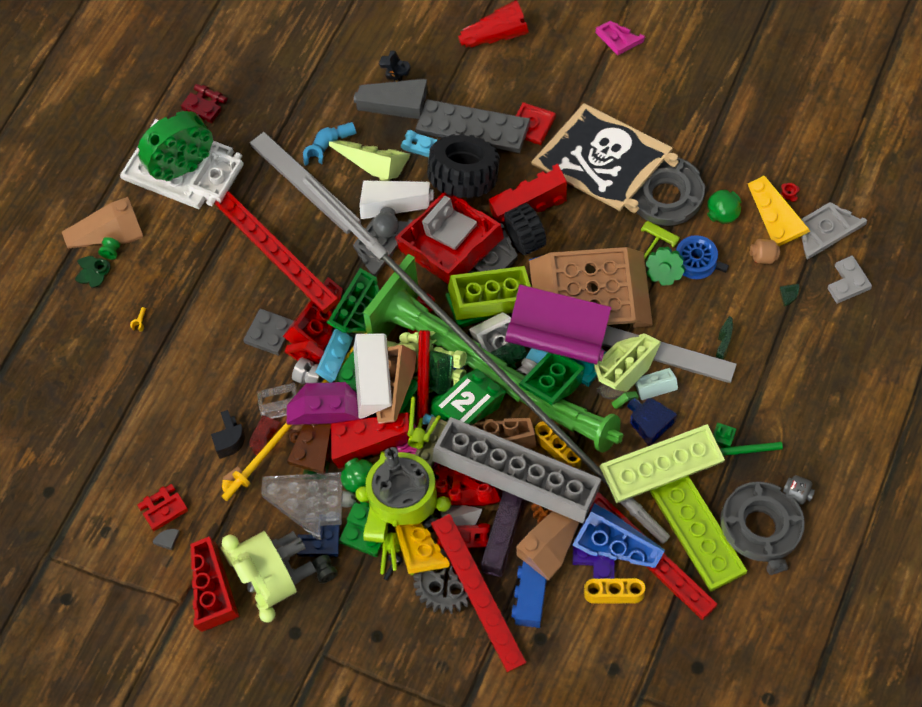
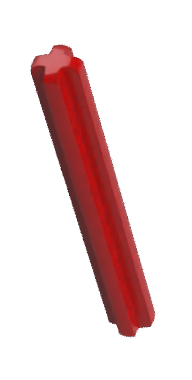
[417,330,430,428]

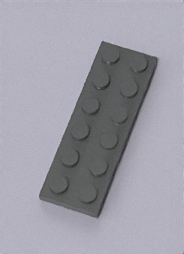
[415,99,530,153]

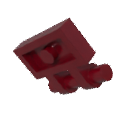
[181,84,227,124]

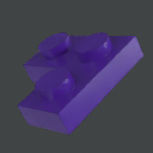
[573,546,614,579]

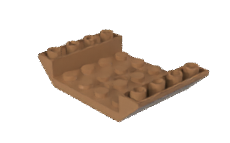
[529,247,653,328]

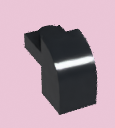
[211,410,245,459]

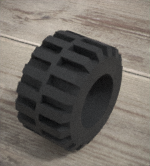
[504,203,546,255]

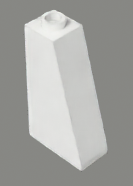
[360,181,434,219]

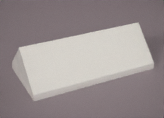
[353,334,392,419]

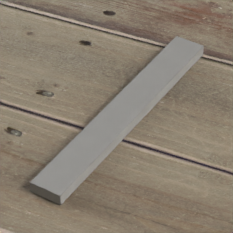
[250,132,361,234]
[602,326,736,383]

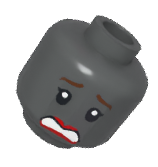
[783,475,815,505]

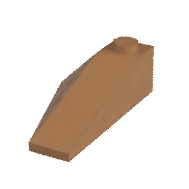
[516,511,580,581]

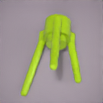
[407,397,441,449]
[380,533,414,575]

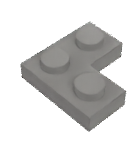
[827,255,872,304]

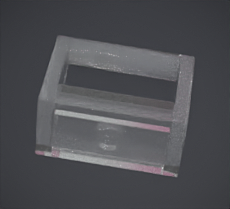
[257,383,297,421]

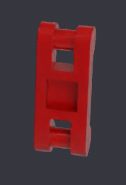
[437,523,490,548]

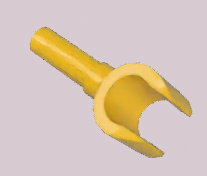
[130,307,146,332]

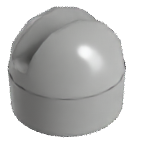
[342,491,356,507]

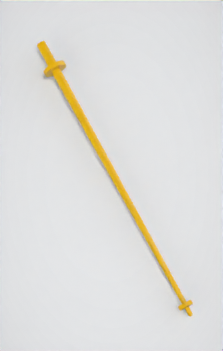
[221,333,367,501]

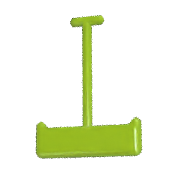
[641,221,680,260]

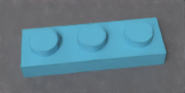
[315,329,353,383]

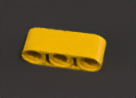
[535,421,582,469]
[584,579,645,603]

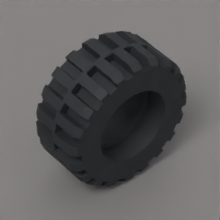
[427,134,500,198]

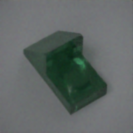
[490,343,527,370]

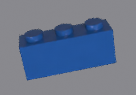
[512,561,547,628]

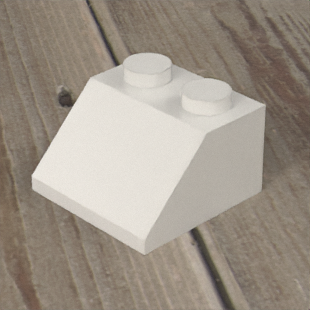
[469,312,524,361]

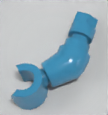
[303,122,356,166]

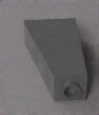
[354,79,428,119]

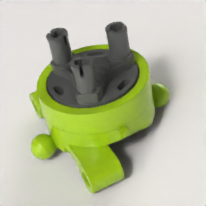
[355,447,451,543]

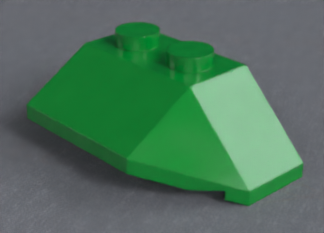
[327,268,380,333]

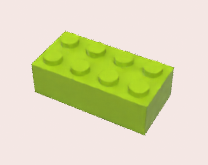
[448,266,531,320]

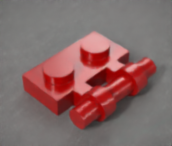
[137,484,188,532]

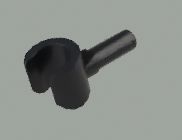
[383,552,402,581]

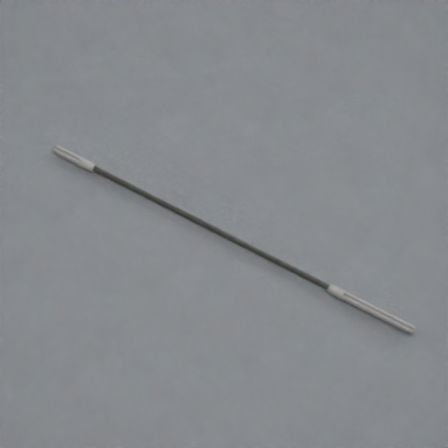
[303,174,670,544]

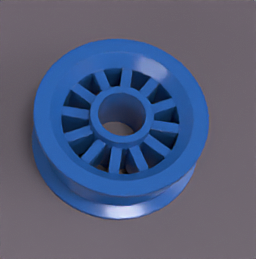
[676,235,718,279]

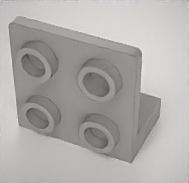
[422,196,477,250]

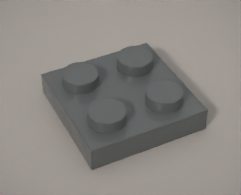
[243,309,294,356]

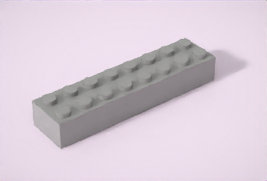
[432,417,601,523]

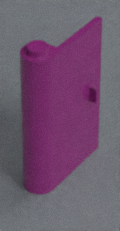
[505,285,611,365]

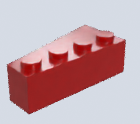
[489,164,567,225]
[331,412,414,469]
[191,536,239,632]

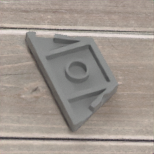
[801,202,867,260]

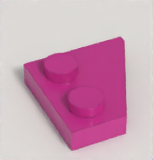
[595,21,645,55]

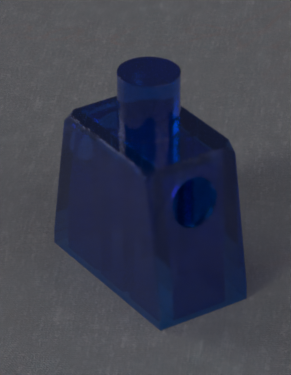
[627,398,677,446]

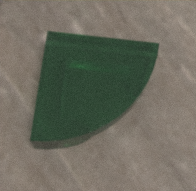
[779,284,799,306]

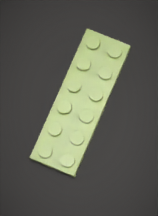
[599,424,725,503]

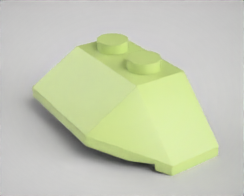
[594,333,661,392]

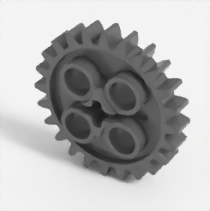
[413,548,478,614]

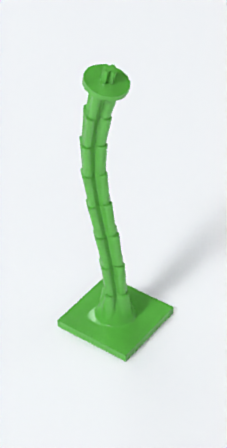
[363,254,624,452]

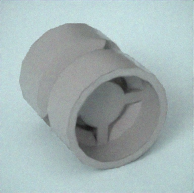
[292,357,324,384]

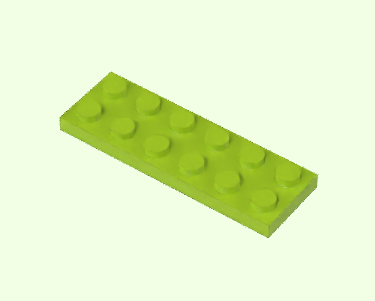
[650,476,747,592]

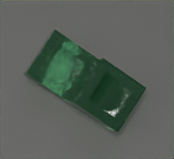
[716,316,733,360]

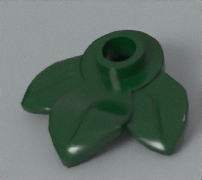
[75,256,111,288]

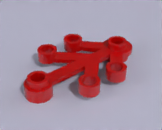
[434,464,494,502]

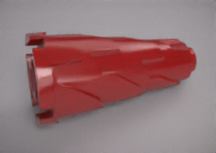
[458,0,529,48]

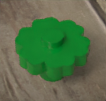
[646,247,685,286]

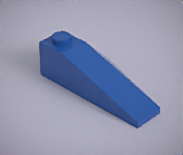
[572,503,665,568]

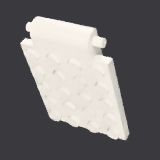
[120,119,244,209]

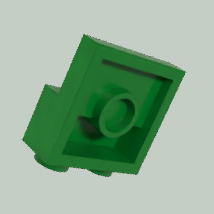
[339,502,392,557]

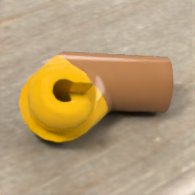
[222,466,242,492]

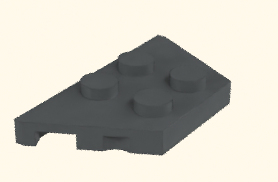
[353,217,413,277]
[468,223,518,273]

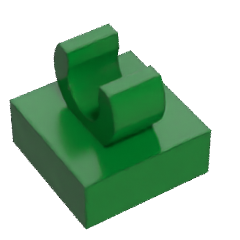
[713,422,736,447]

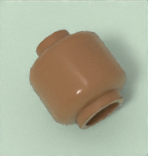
[750,239,780,264]

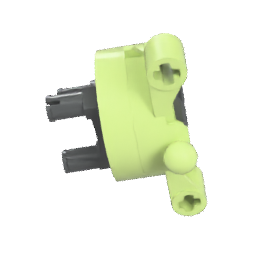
[221,531,316,623]

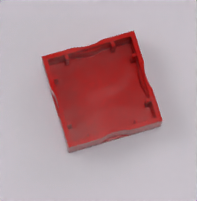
[395,192,504,284]

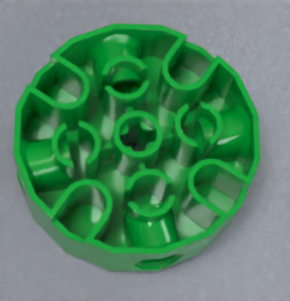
[137,111,213,181]

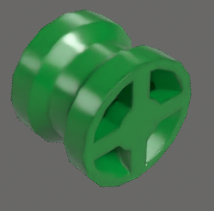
[98,237,121,260]

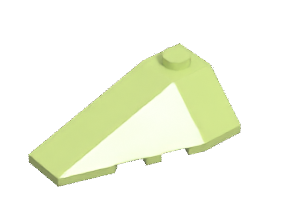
[329,140,410,181]

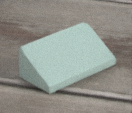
[635,368,678,400]

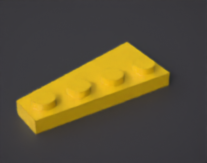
[748,176,811,246]

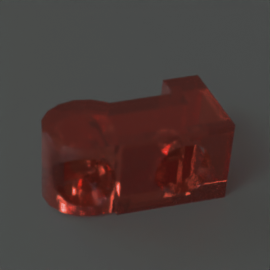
[249,415,282,455]

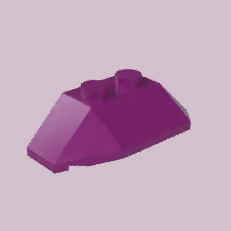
[287,382,366,425]

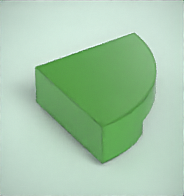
[612,391,639,409]

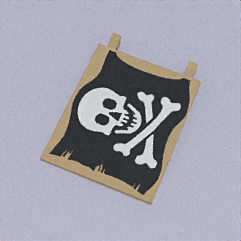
[531,103,679,213]

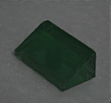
[429,350,453,394]

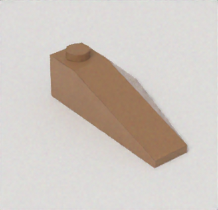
[62,197,143,248]
[376,345,417,424]

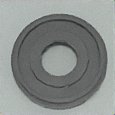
[631,158,705,226]
[720,482,804,562]

